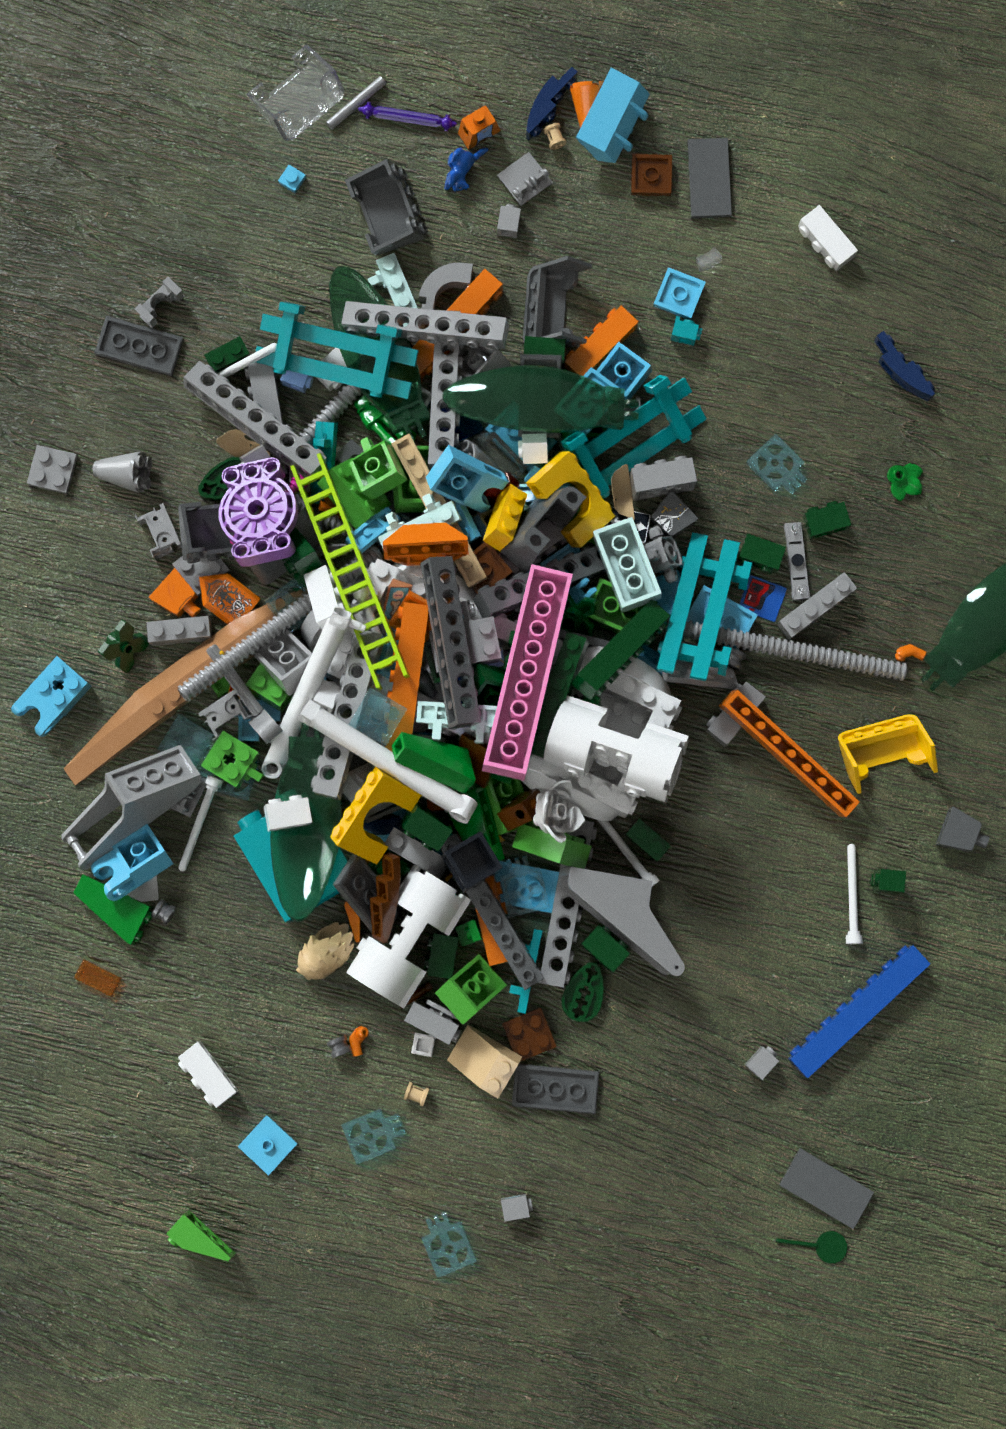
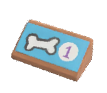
[383,578,413,620]

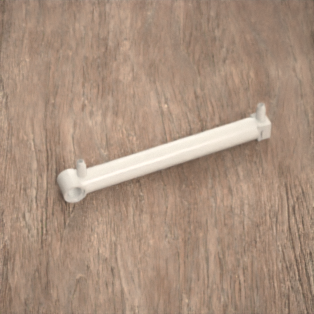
[262,606,366,779]
[297,700,478,824]

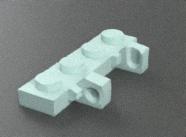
[368,253,425,329]
[378,493,462,548]
[416,701,497,744]

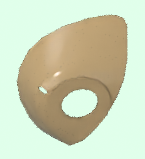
[216,429,270,457]
[611,464,635,520]

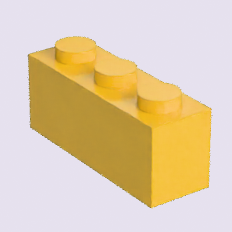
[483,484,528,551]

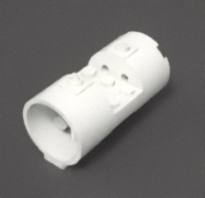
[544,695,689,803]
[346,864,471,1008]

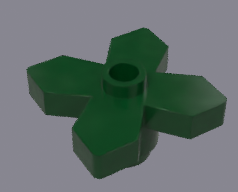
[560,593,597,637]
[98,619,149,673]

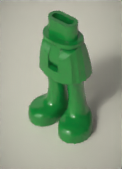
[354,395,416,445]

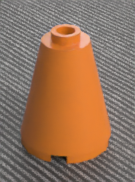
[570,81,604,128]

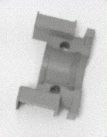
[135,277,185,328]
[135,503,182,561]
[198,690,254,740]

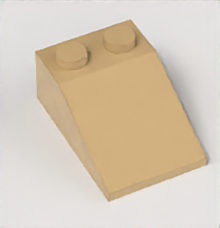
[447,1025,522,1099]

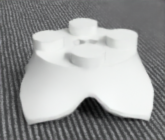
[533,780,585,843]

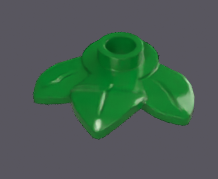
[887,463,923,501]

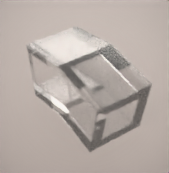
[696,247,723,272]

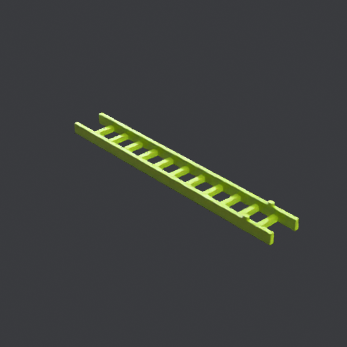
[290,453,410,690]

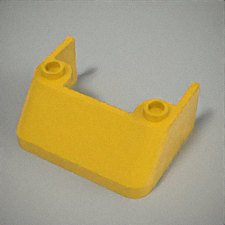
[838,715,938,794]

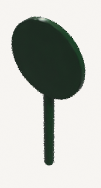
[776,1231,847,1264]

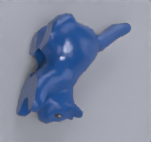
[444,148,489,192]

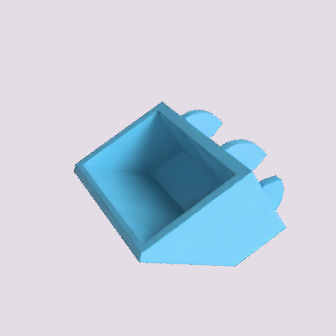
[576,68,650,163]

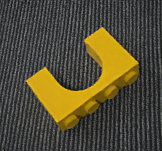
[526,451,615,548]
[330,767,422,864]

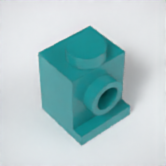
[670,316,702,346]

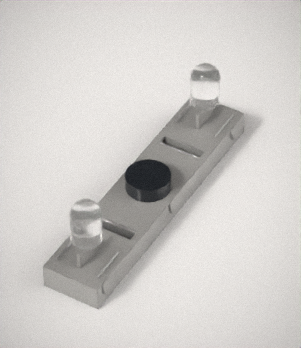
[784,522,810,601]

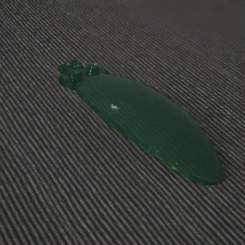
[329,266,430,441]
[442,365,639,433]
[920,563,1006,691]
[270,723,342,922]

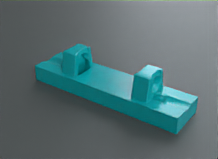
[310,421,338,504]
[509,929,542,1014]

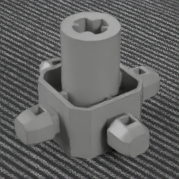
[644,526,682,583]

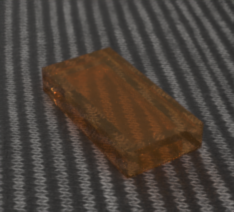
[74,959,121,997]

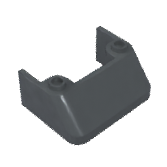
[523,256,592,349]

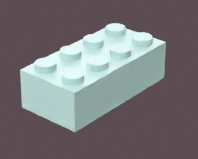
[593,517,662,613]

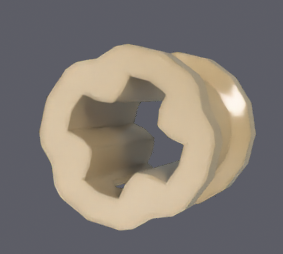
[544,123,567,150]
[403,1082,429,1107]

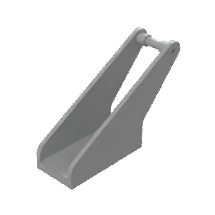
[61,745,200,870]
[559,867,685,976]

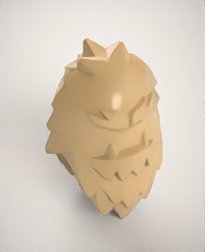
[296,922,354,980]

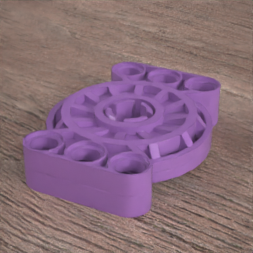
[219,458,298,567]

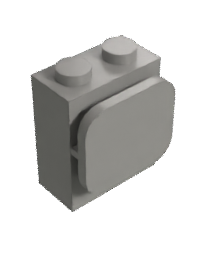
[404,999,461,1045]

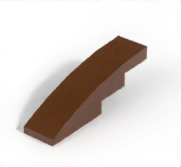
[370,852,400,943]

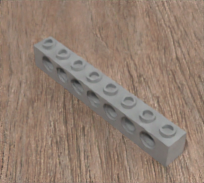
[341,301,509,350]
[428,310,464,470]
[183,361,327,478]
[311,631,384,800]
[539,821,597,988]

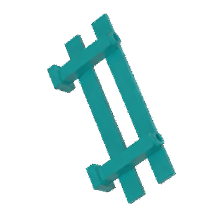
[256,302,419,399]
[561,375,707,499]
[657,532,752,681]

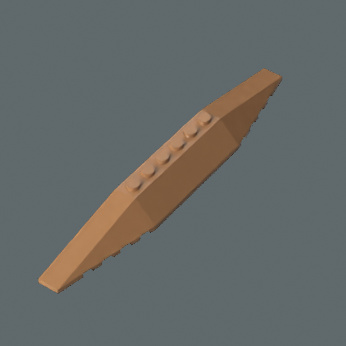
[64,588,313,786]

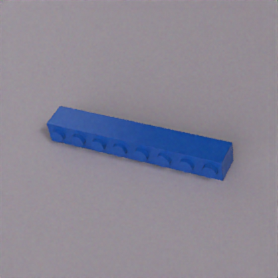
[788,945,930,1078]

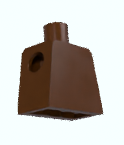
[497,788,541,831]

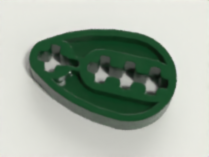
[198,457,241,501]
[561,962,604,1022]

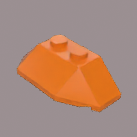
[383,522,469,566]

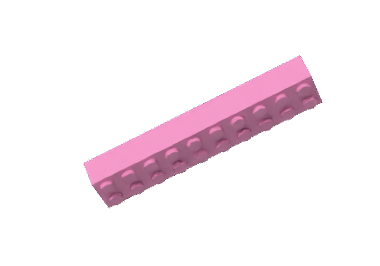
[482,564,573,781]

